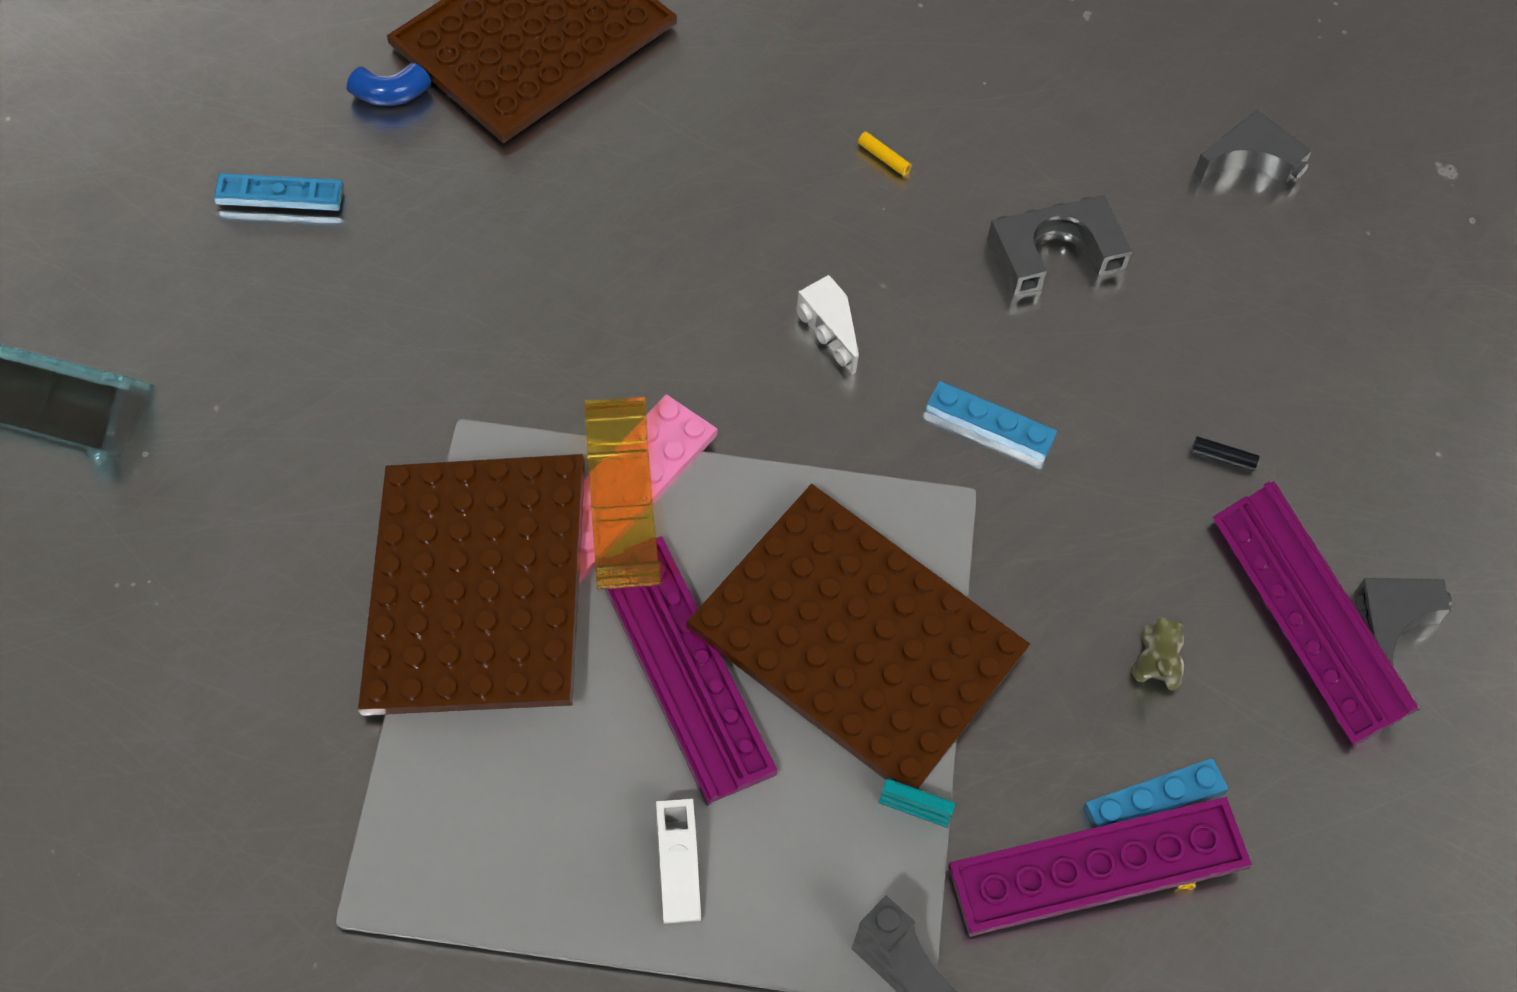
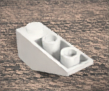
[796,275,859,375]
[656,799,701,924]

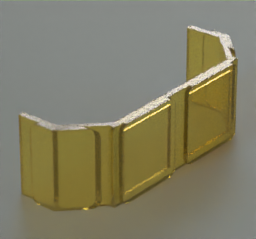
[584,397,661,590]

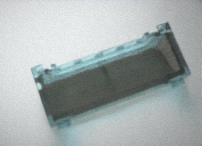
[0,344,154,461]

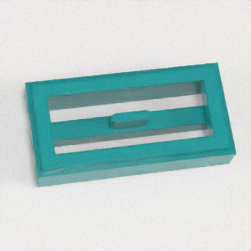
[879,779,956,828]

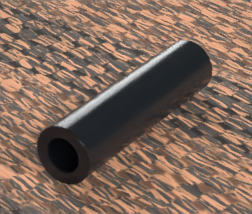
[1192,436,1260,471]

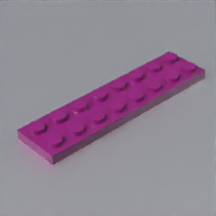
[948,797,1252,937]

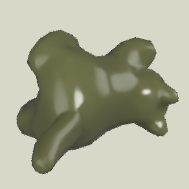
[1132,617,1184,690]

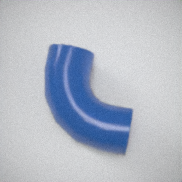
[346,63,431,107]

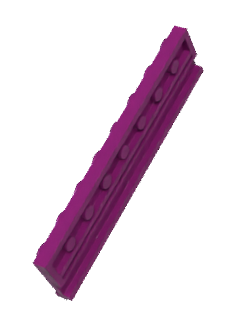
[1213,481,1421,746]
[596,536,778,806]

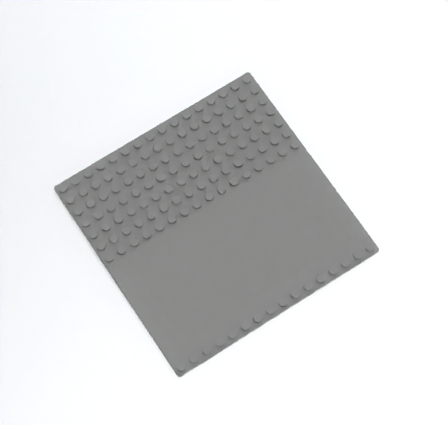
[336,419,977,992]

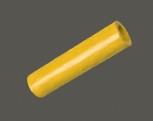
[858,131,912,177]

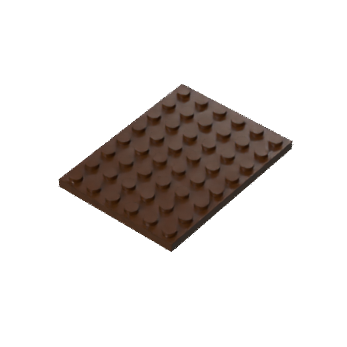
[387,0,677,144]
[358,454,585,716]
[686,483,1030,789]

